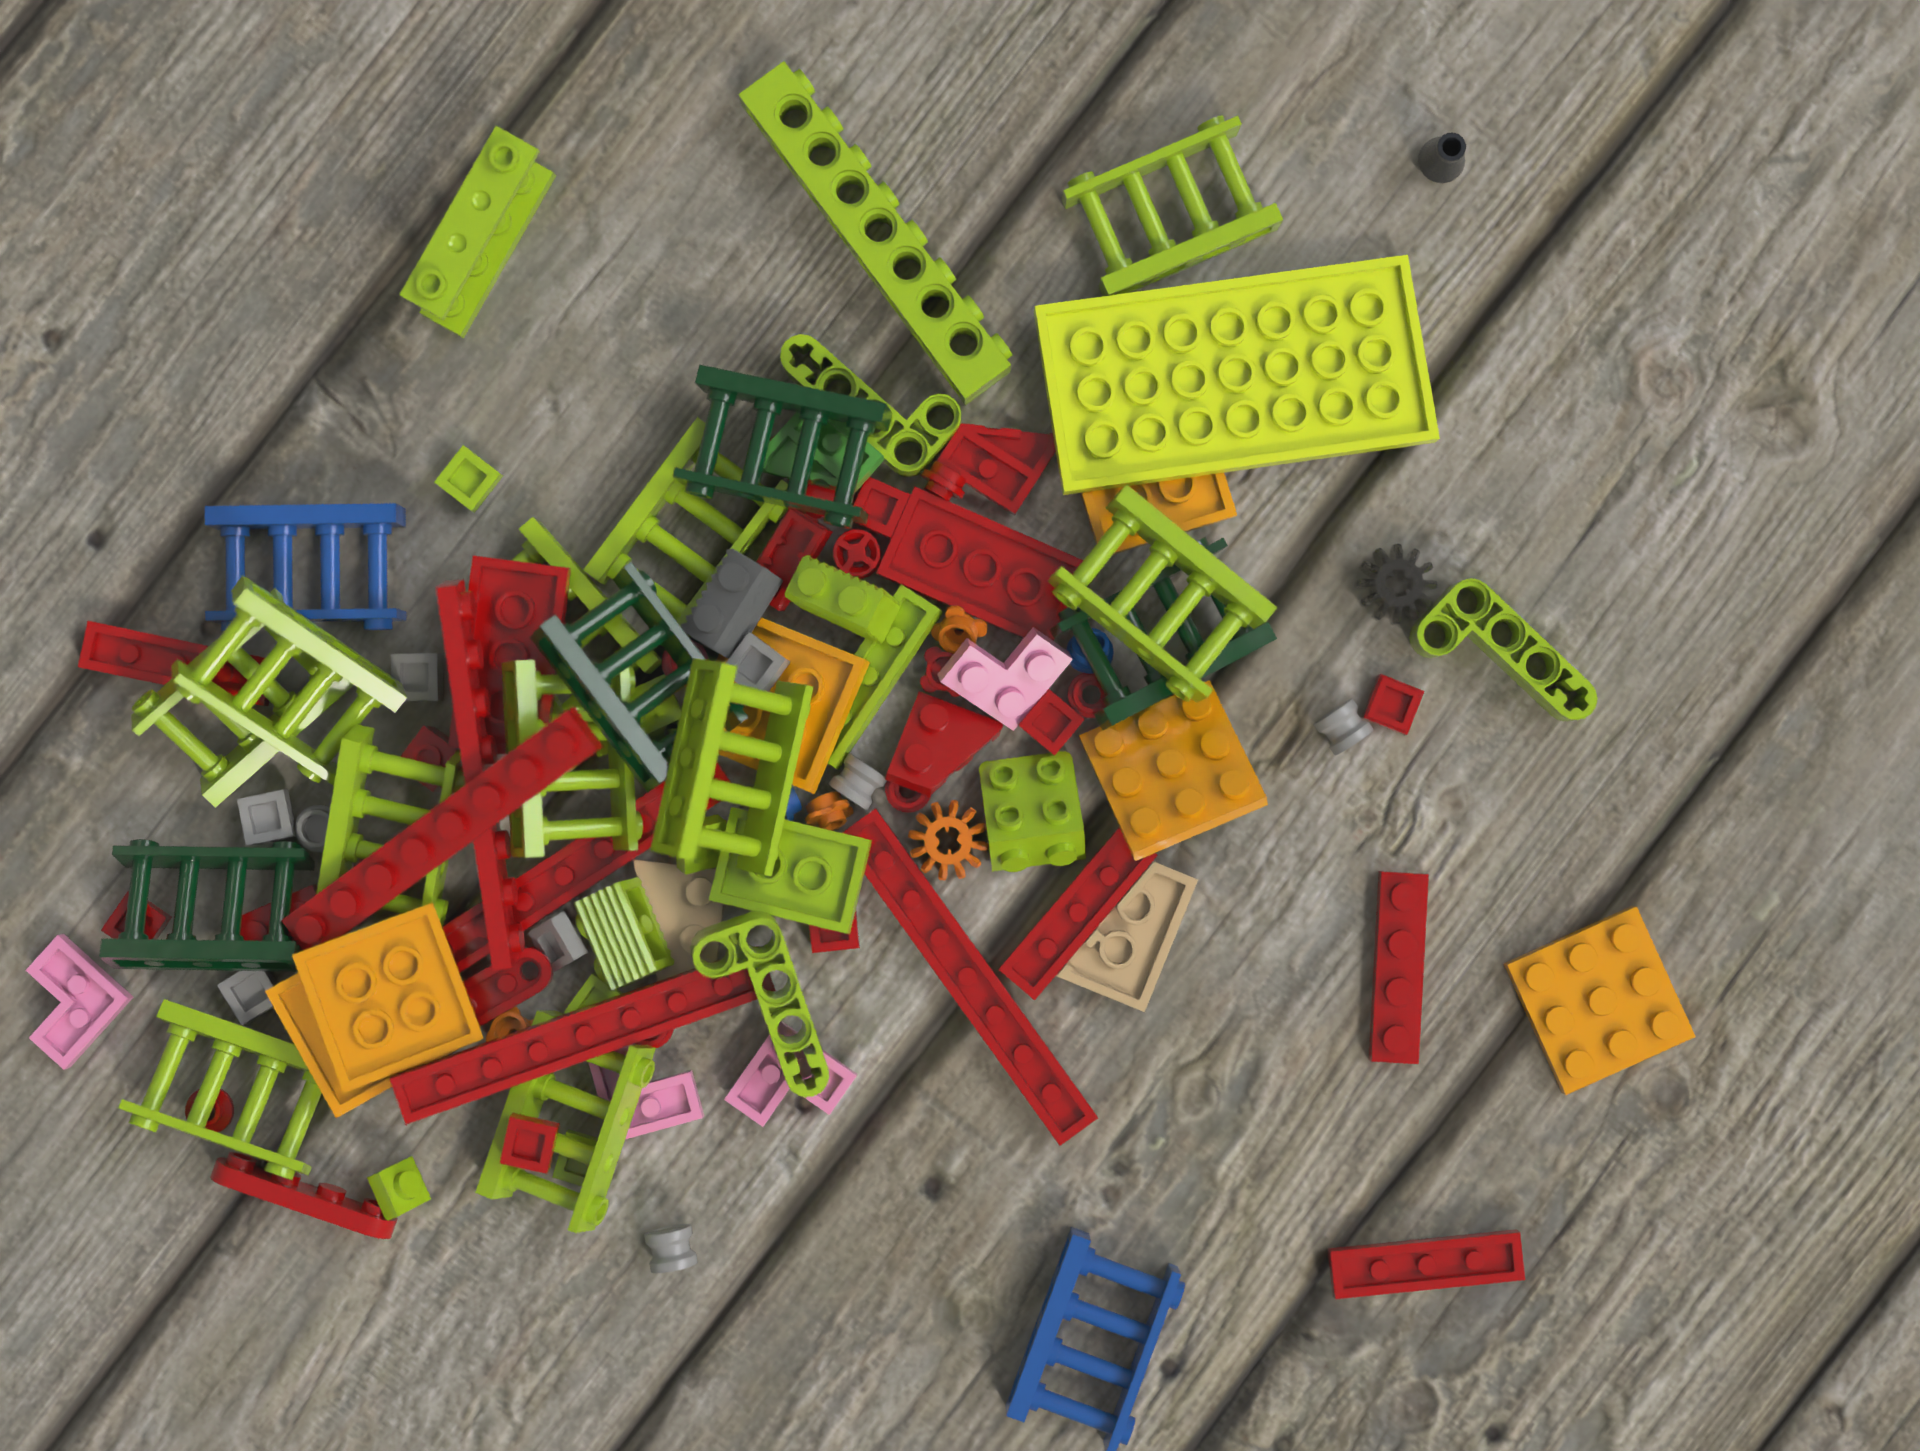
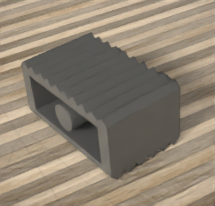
[681,548,784,659]

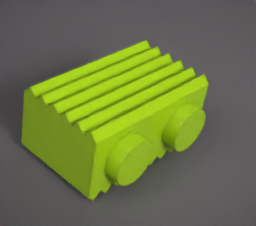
[785,555,900,645]
[574,877,674,991]

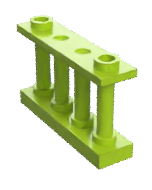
[1061,115,1283,296]
[399,126,556,339]
[583,417,788,637]
[1047,485,1277,703]
[512,517,662,721]
[171,575,407,786]
[131,588,354,808]
[650,658,813,876]
[502,659,643,858]
[317,724,465,926]
[118,999,322,1180]
[475,1010,656,1233]

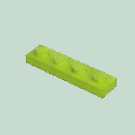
[828,584,943,770]

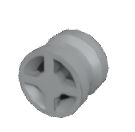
[1313,698,1374,756]
[828,753,887,810]
[644,1224,698,1273]

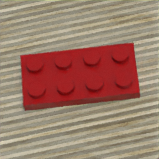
[876,486,1083,641]
[448,555,571,755]

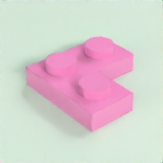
[938,627,1073,731]
[25,934,134,1070]
[724,1021,857,1127]
[589,1043,704,1139]

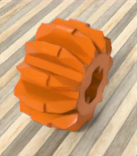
[908,800,989,881]

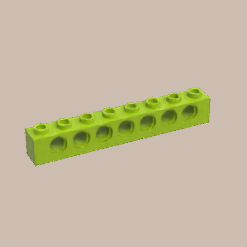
[738,61,1013,406]

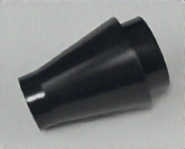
[1418,133,1466,183]

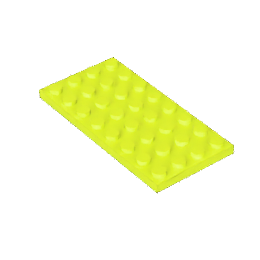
[1034,255,1440,495]

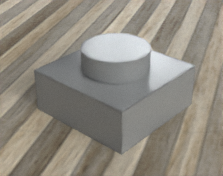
[726,632,790,691]
[391,653,444,701]
[237,789,296,846]
[528,911,588,973]
[217,971,278,1025]

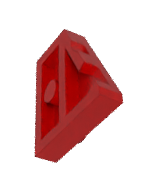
[937,423,1056,516]
[885,691,1004,796]

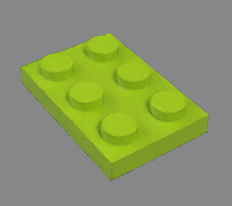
[709,807,872,934]

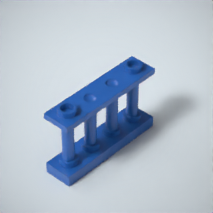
[205,503,407,632]
[1005,1227,1185,1451]

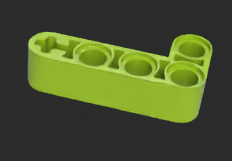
[780,334,961,477]
[1409,578,1598,721]
[690,911,829,1097]

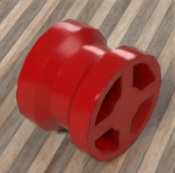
[833,529,881,579]

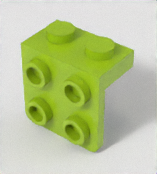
[979,751,1086,872]

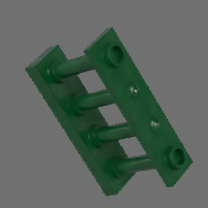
[673,364,892,529]
[1050,537,1277,730]
[530,562,748,793]
[99,839,315,972]

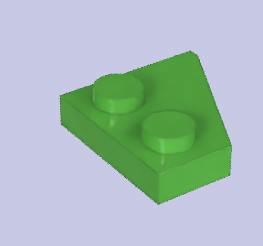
[762,412,885,492]

